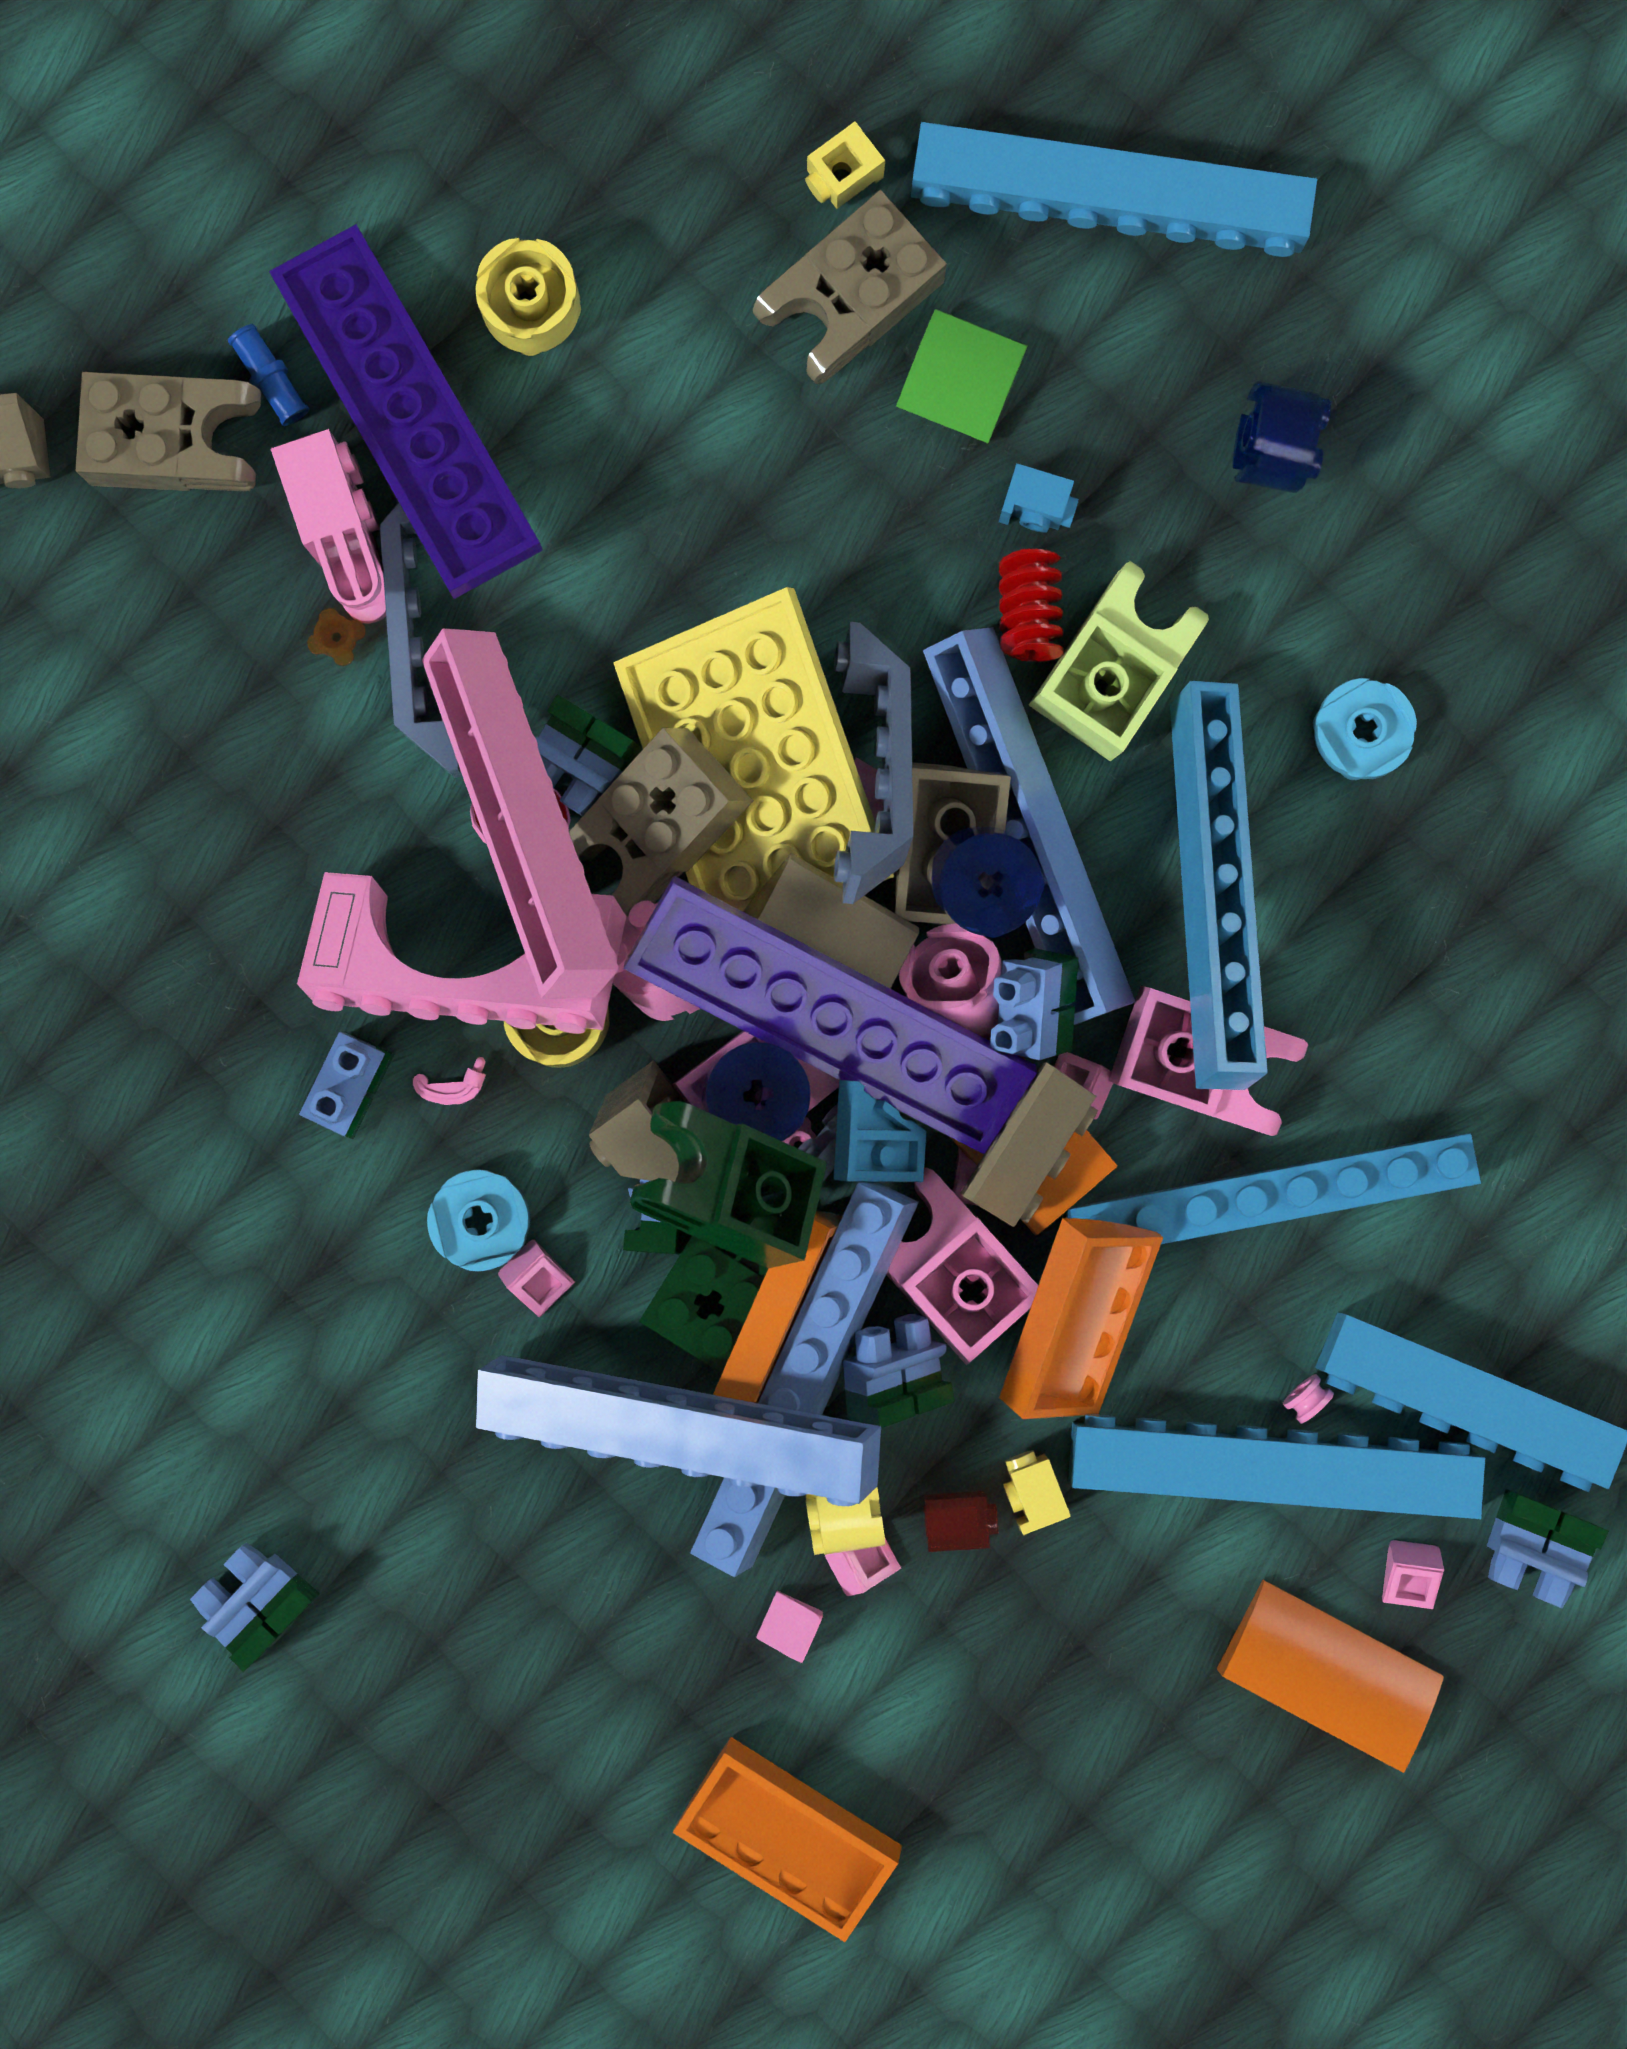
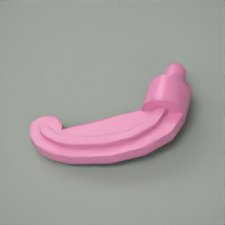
[413,1057,486,1105]

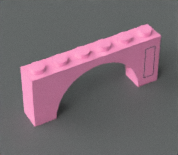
[297,872,626,1034]

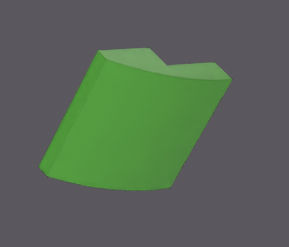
[896,309,1028,443]

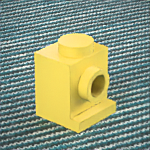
[805,121,885,209]
[1003,1450,1071,1535]

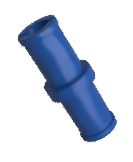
[228,324,310,426]

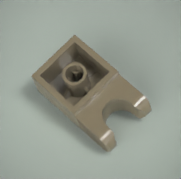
[753,189,947,384]
[76,372,261,491]
[569,728,754,917]

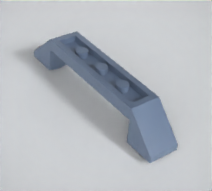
[380,503,463,778]
[834,622,913,904]

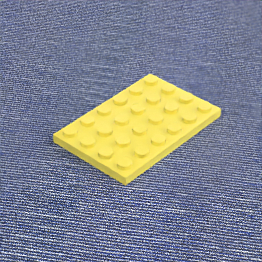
[613,587,894,911]

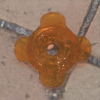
[307,608,366,666]

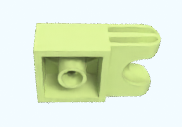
[1029,561,1209,761]

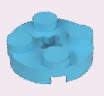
[1313,678,1417,780]
[427,1170,530,1271]

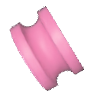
[1283,1374,1334,1424]

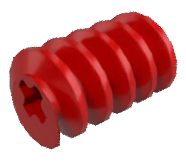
[999,549,1063,662]

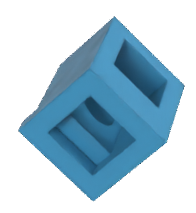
[999,463,1079,532]

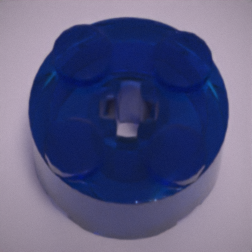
[1233,381,1331,493]
[932,827,1045,938]
[702,1042,811,1141]

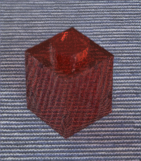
[923,1491,998,1552]

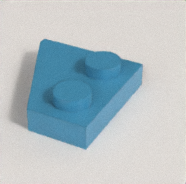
[834,1080,926,1182]

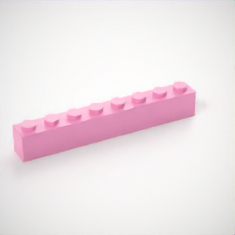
[422,628,619,999]

